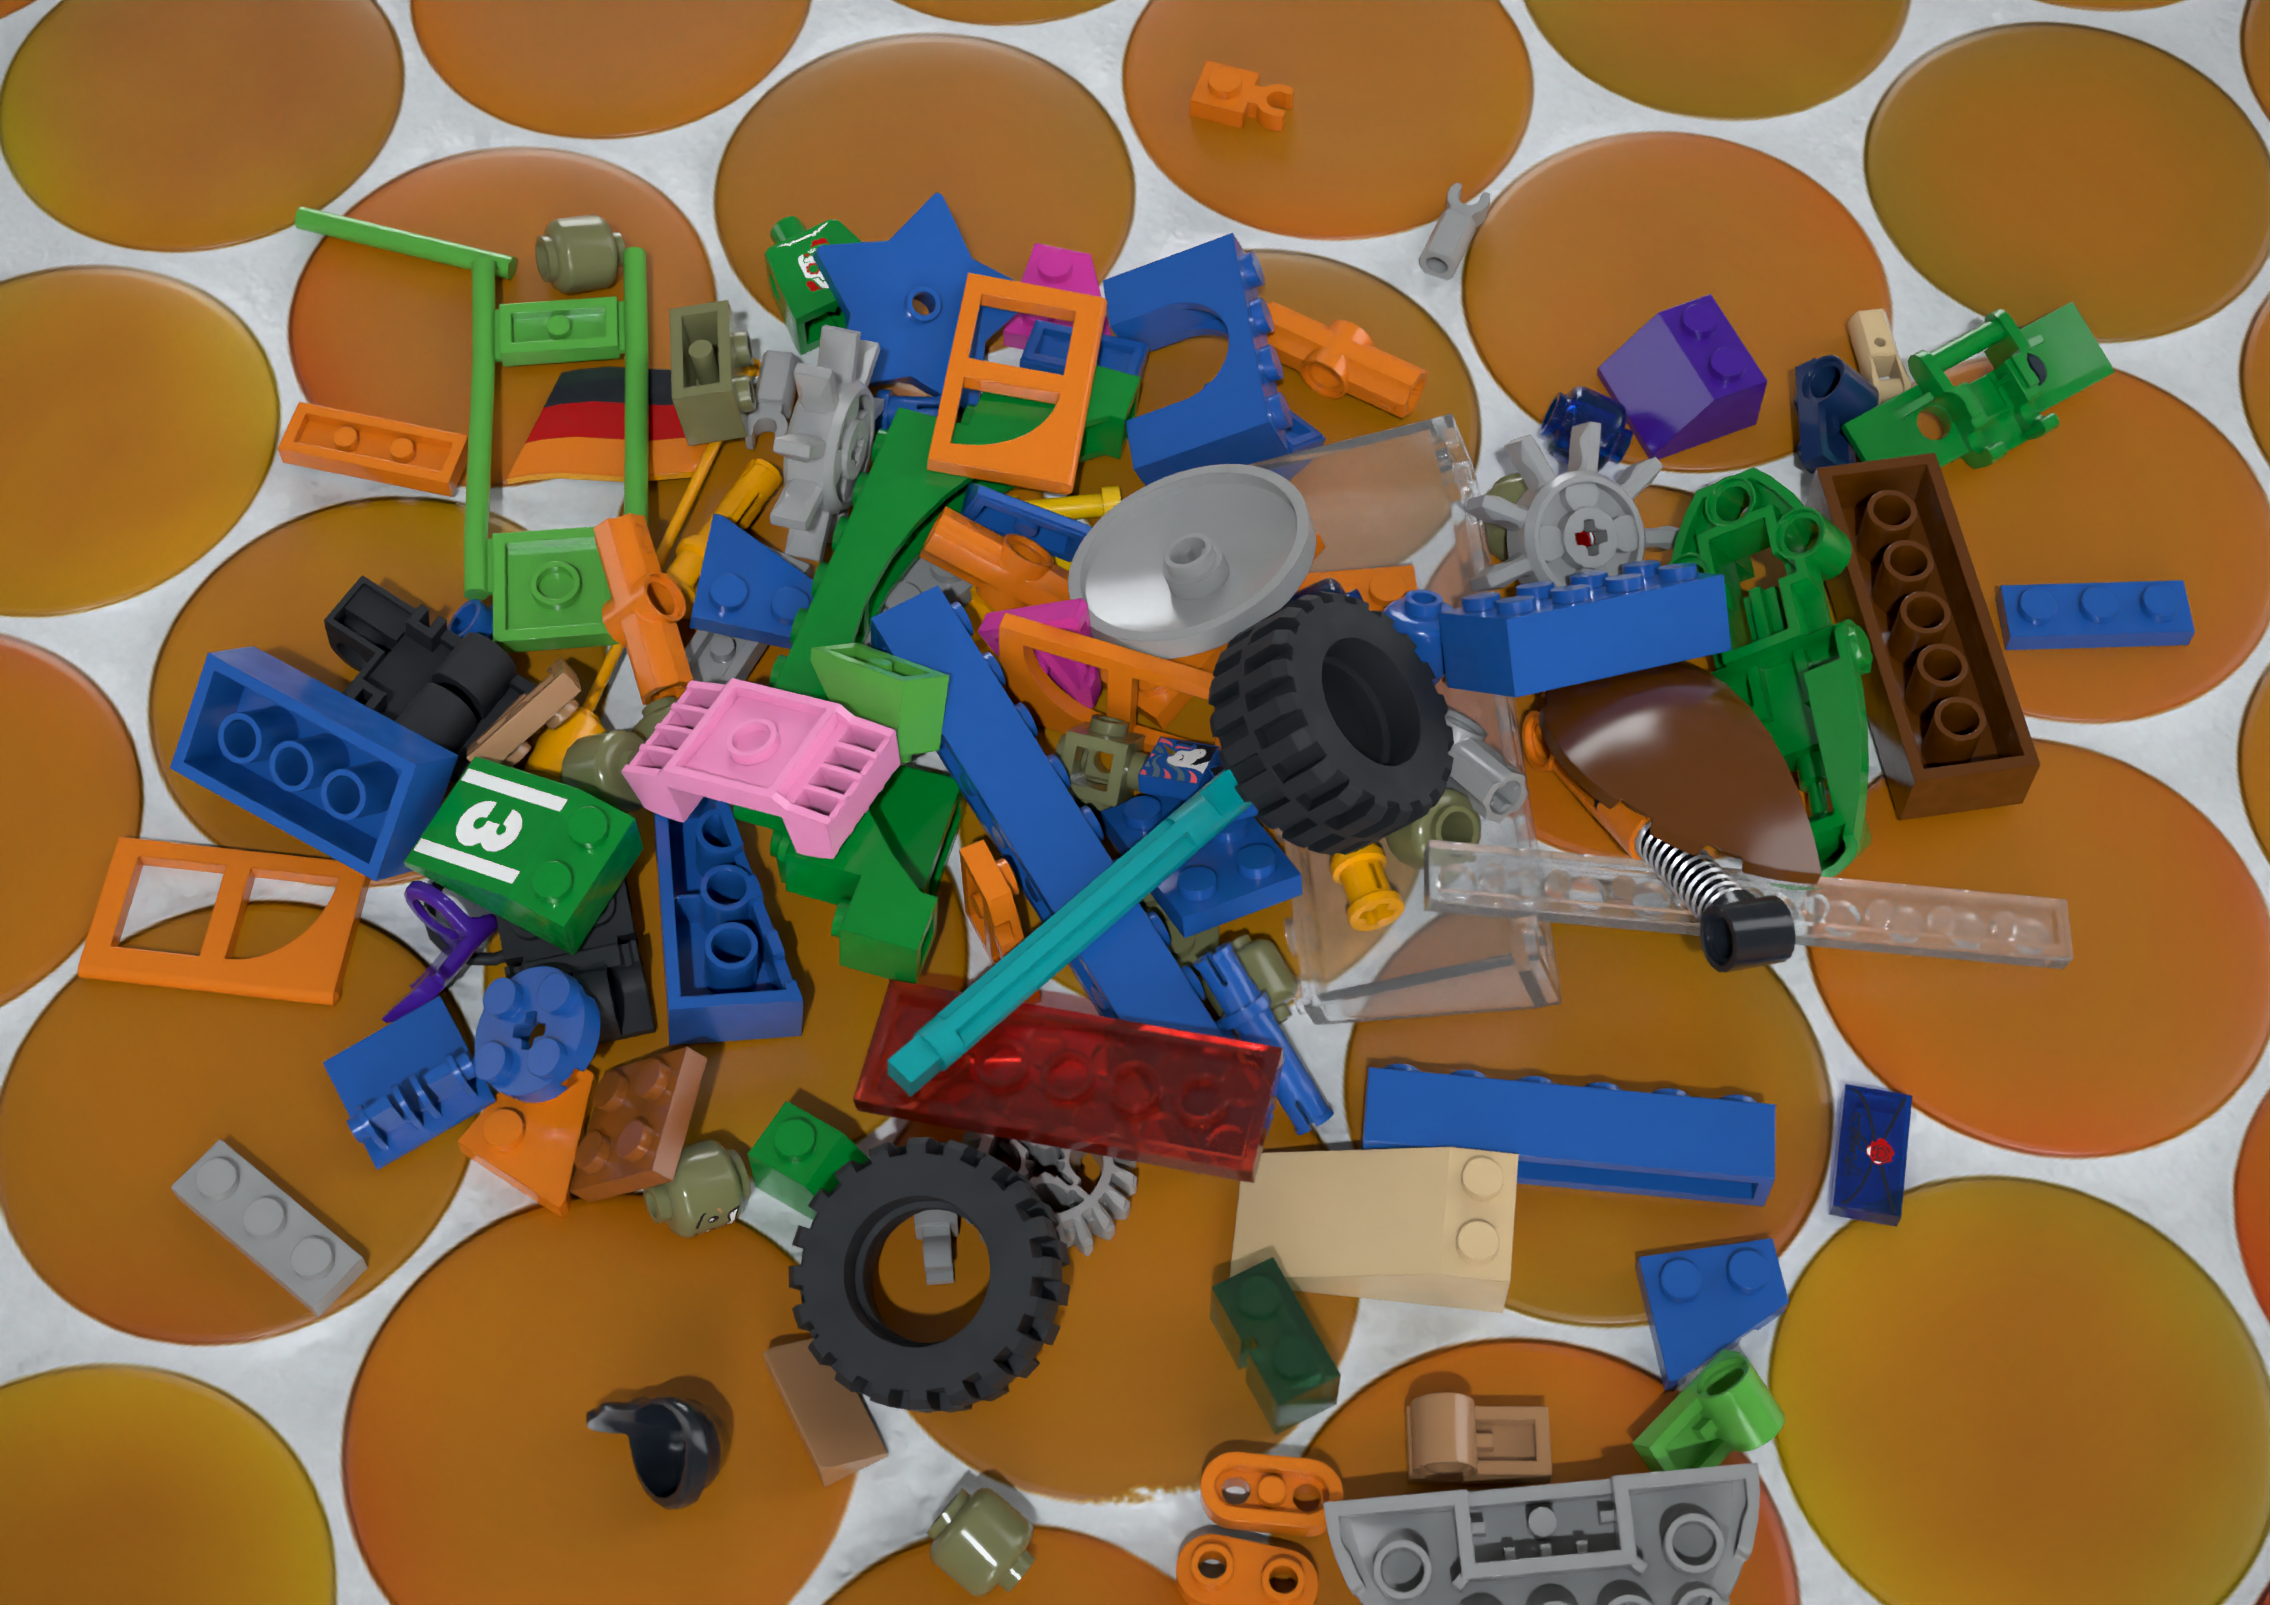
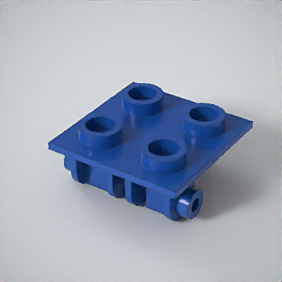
[323,996,497,1170]

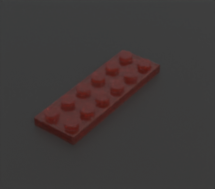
[853,980,1284,1183]

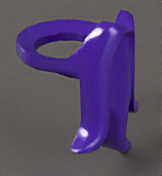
[382,880,498,1023]

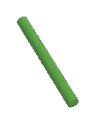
[295,206,517,280]

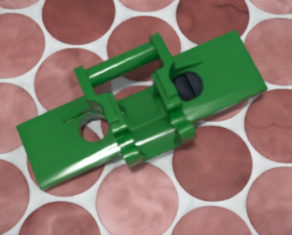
[1841,302,2114,470]

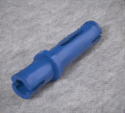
[1193,942,1334,1135]

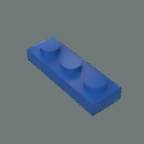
[1995,580,2195,650]

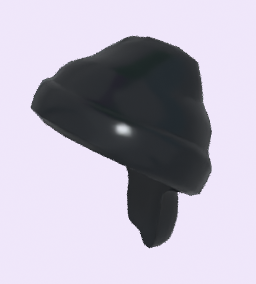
[586,1396,728,1509]

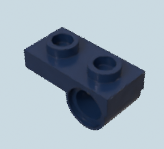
[1794,355,1879,474]

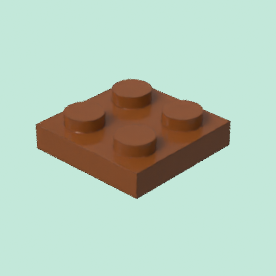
[569,1047,708,1202]

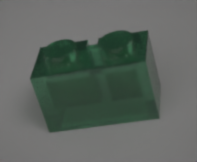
[1210,1257,1341,1435]

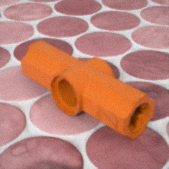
[1266,301,1428,419]
[919,506,1070,611]
[593,513,694,705]

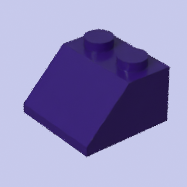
[1597,294,1768,460]

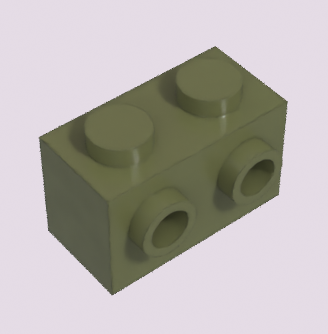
[669,300,756,446]

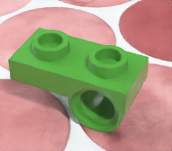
[1632,1349,1785,1472]

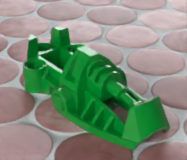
[1668,467,1873,883]

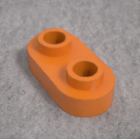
[1200,1452,1343,1537]
[1176,1534,1319,1605]

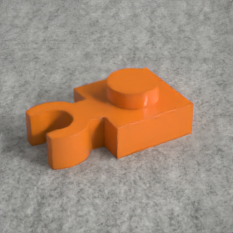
[1189,60,1294,131]

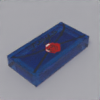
[1829,1084,1912,1227]

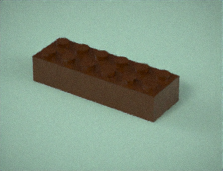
[1805,453,2040,820]

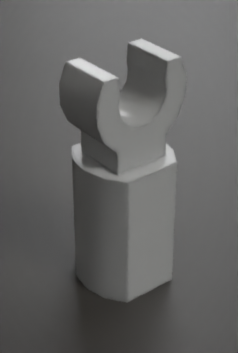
[1419,182,1490,280]
[744,350,801,450]
[914,1210,959,1285]

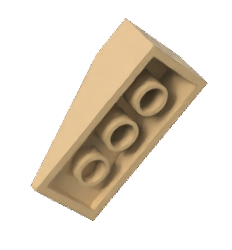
[1229,1147,1519,1313]

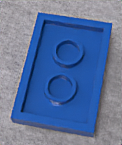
[1101,794,1303,938]

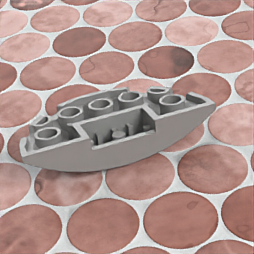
[1323,1463,1760,1605]

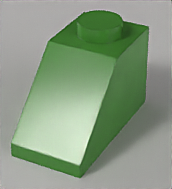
[810,642,949,763]

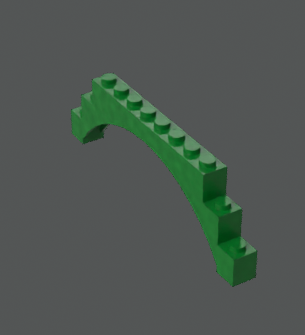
[733,365,1141,987]

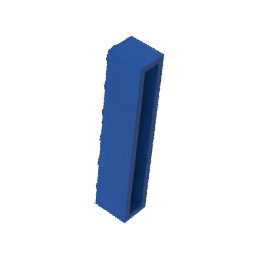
[1361,1064,1776,1206]

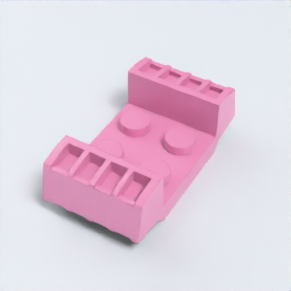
[621,678,901,859]

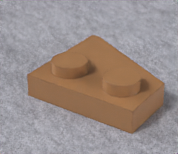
[467,657,581,767]

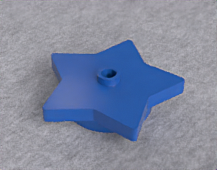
[813,193,1018,415]

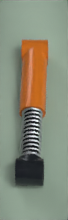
[1522,710,1796,973]

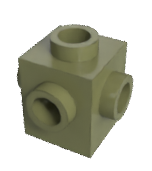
[1055,715,1149,811]

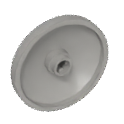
[1068,464,1317,659]

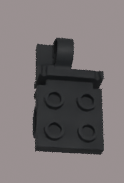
[324,575,537,785]
[496,876,655,1044]

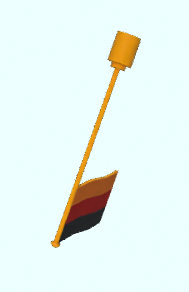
[506,357,761,783]

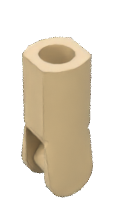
[1847,308,1911,405]

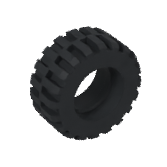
[1208,592,1454,855]
[789,1137,1070,1413]

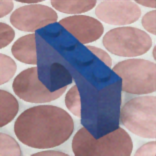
[1103,233,1293,486]

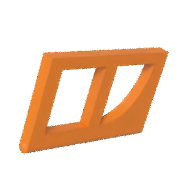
[927,273,1108,495]
[999,612,1222,764]
[78,837,371,1006]

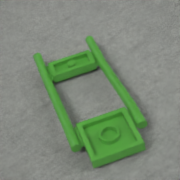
[464,247,649,653]

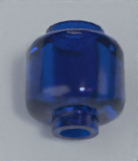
[1539,386,1633,472]

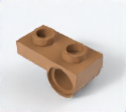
[1405,1393,1552,1484]

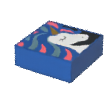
[1138,737,1221,801]

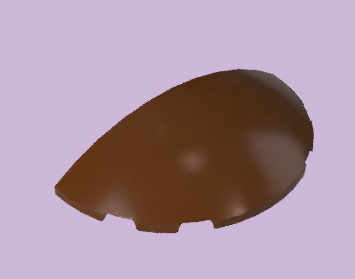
[1538,661,1822,884]

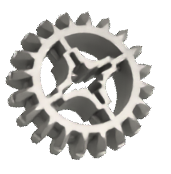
[962,1084,1137,1257]

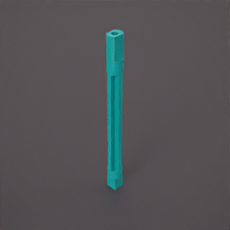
[887,769,1252,1097]

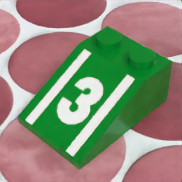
[404,756,644,956]

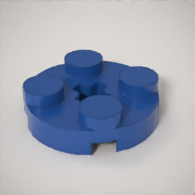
[473,966,601,1103]

